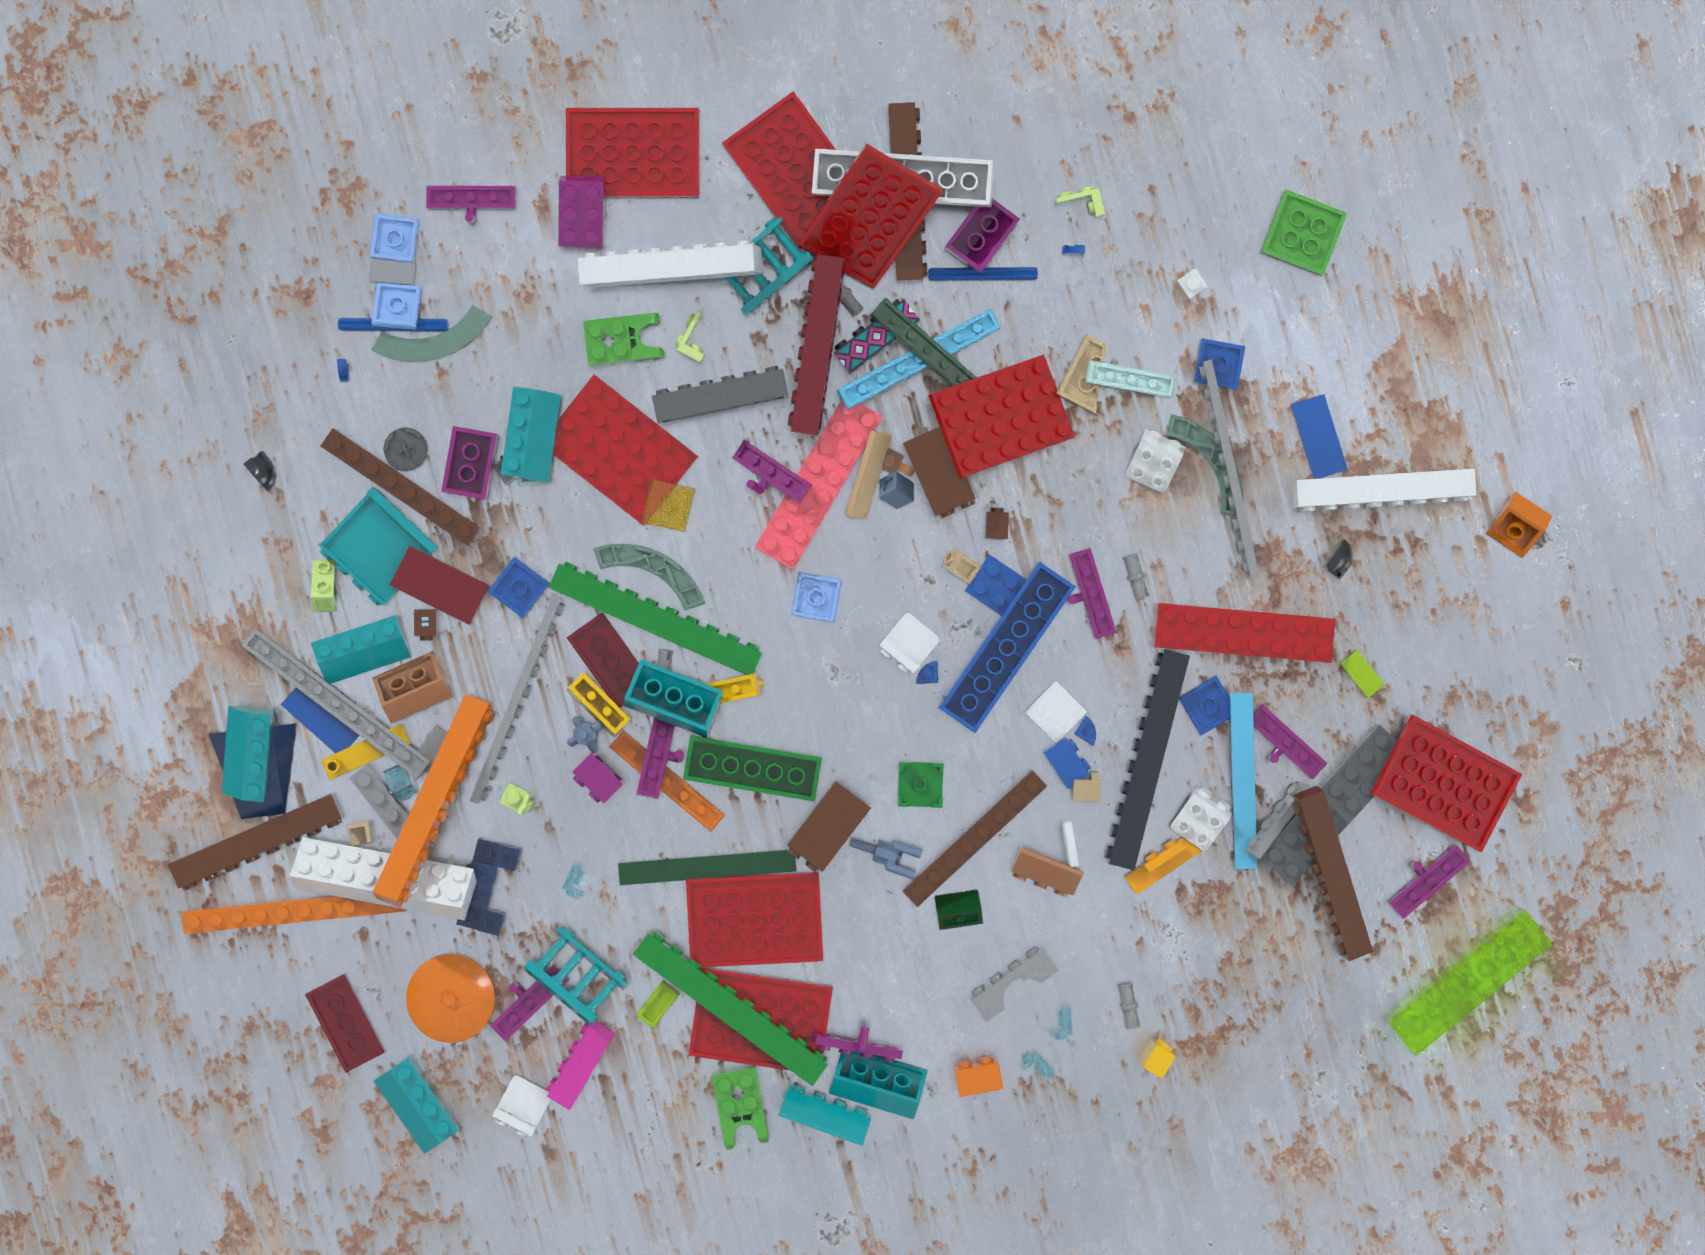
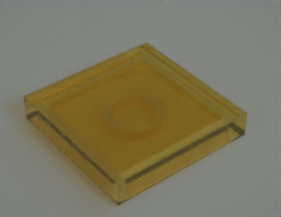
[641,479,695,532]

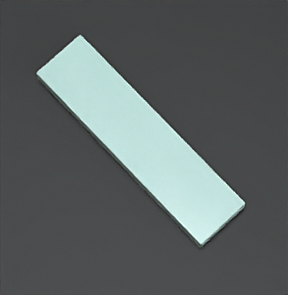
[1085,360,1176,398]

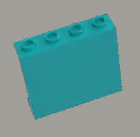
[318,486,439,606]

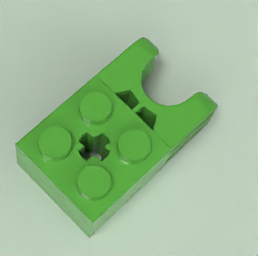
[583,313,665,367]
[712,1065,769,1150]

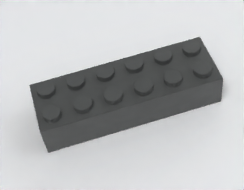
[652,366,789,424]

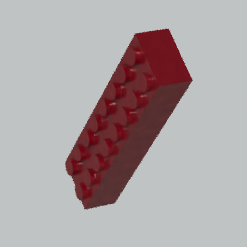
[788,253,847,435]

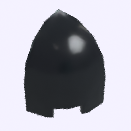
[244,451,277,492]
[1323,539,1353,580]

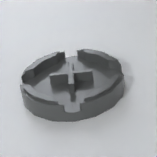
[383,427,428,472]

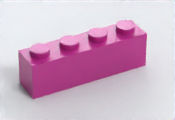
[546,1022,615,1110]

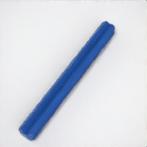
[928,267,1038,280]
[338,318,448,331]

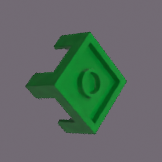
[898,762,944,808]

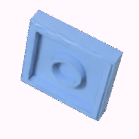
[369,213,420,263]
[371,282,422,330]
[791,572,842,623]

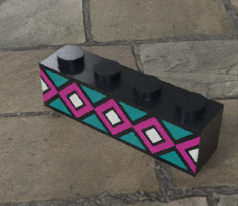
[833,299,920,375]

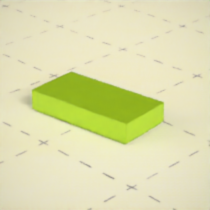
[1339,650,1385,698]
[636,980,680,1029]

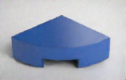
[1061,245,1085,256]
[337,358,349,383]
[916,661,939,684]
[1074,715,1096,746]

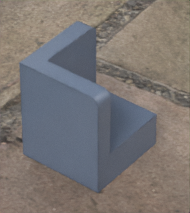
[880,471,914,509]

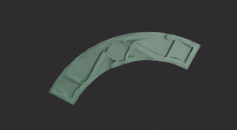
[371,305,492,362]
[1167,414,1244,517]
[593,544,706,610]

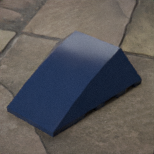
[209,723,297,819]

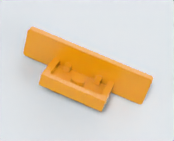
[1125,837,1203,894]

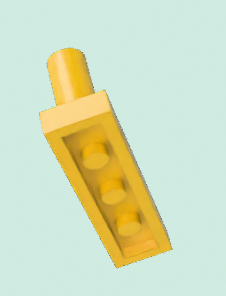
[706,673,764,703]
[321,723,411,780]

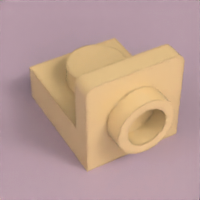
[942,549,981,585]

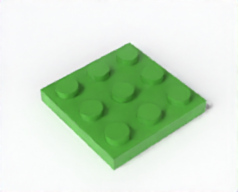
[1261,189,1347,276]

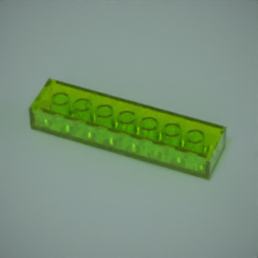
[1385,908,1553,1056]

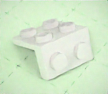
[1125,429,1186,493]
[879,613,940,674]
[1171,785,1233,851]
[492,1075,551,1137]

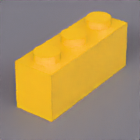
[567,672,631,738]
[1138,1038,1176,1079]

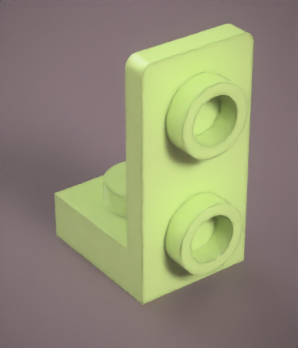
[1055,186,1105,218]
[675,311,705,364]
[311,560,336,612]
[499,783,535,816]

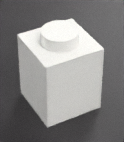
[1175,268,1208,301]

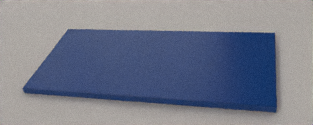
[1290,394,1348,479]
[280,688,360,753]

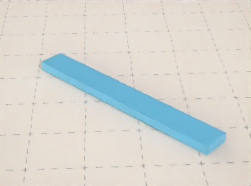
[837,308,1001,410]
[1230,692,1257,869]

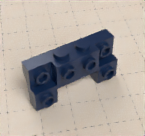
[456,838,521,936]

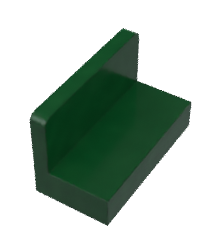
[935,890,983,930]

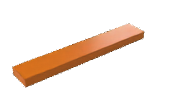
[609,730,725,832]

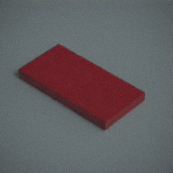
[390,545,489,625]
[566,612,639,708]
[305,974,386,1073]

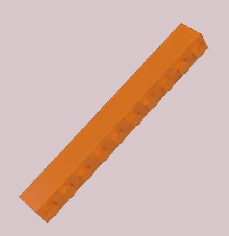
[372,694,493,908]
[182,895,407,934]

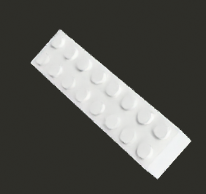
[812,149,995,207]
[578,241,763,288]
[1292,469,1476,512]
[290,837,477,920]

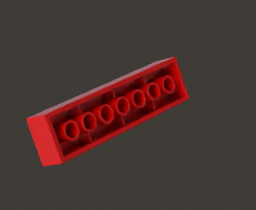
[1153,603,1335,663]

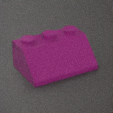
[944,198,1020,273]

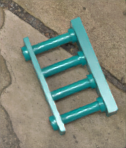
[724,217,814,316]
[524,927,627,1027]

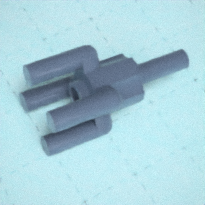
[567,716,603,752]
[849,838,923,880]

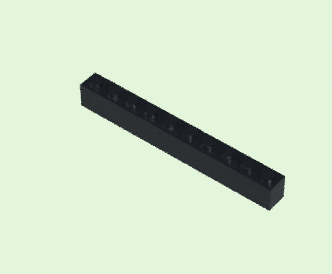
[1105,649,1190,871]

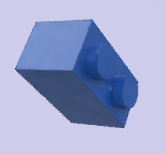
[1043,737,1091,789]

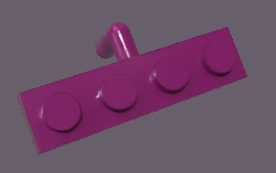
[426,186,516,224]
[732,440,812,503]
[1067,548,1117,639]
[1253,704,1328,780]
[636,718,684,799]
[1388,844,1471,919]
[490,964,570,1042]
[812,1026,903,1062]

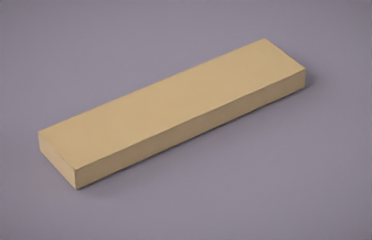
[846,430,892,519]

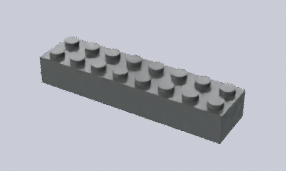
[1261,724,1397,886]

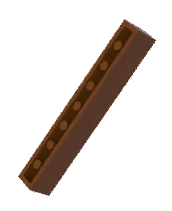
[888,102,928,283]
[320,428,482,546]
[902,769,1047,908]
[1292,786,1373,961]
[168,793,344,890]

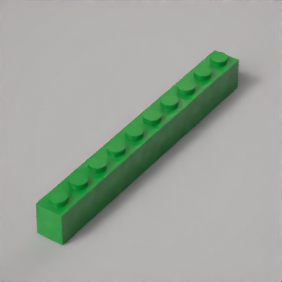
[548,561,762,675]
[633,931,828,1086]

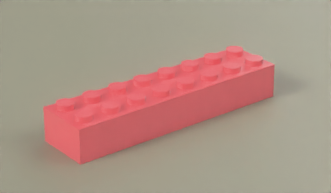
[755,400,883,570]

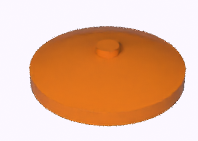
[406,953,495,1043]

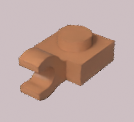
[882,447,915,477]

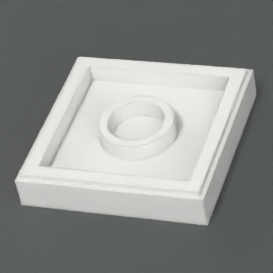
[1025,681,1087,743]
[1061,820,1079,867]

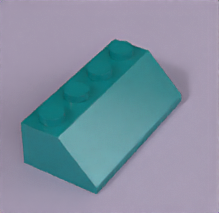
[501,386,561,483]
[311,615,411,684]
[624,659,724,738]
[222,706,273,802]
[829,1051,928,1119]
[373,1056,461,1154]
[778,1084,871,1146]

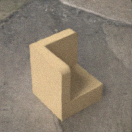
[1072,772,1101,802]
[346,820,374,846]

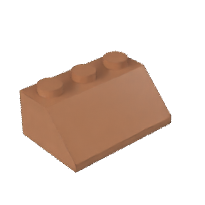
[372,651,452,724]
[1010,846,1084,898]

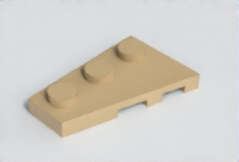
[1056,334,1107,414]

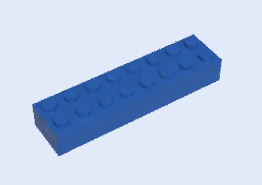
[938,561,1076,733]

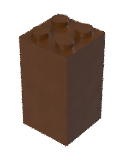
[903,427,979,518]
[786,781,871,873]

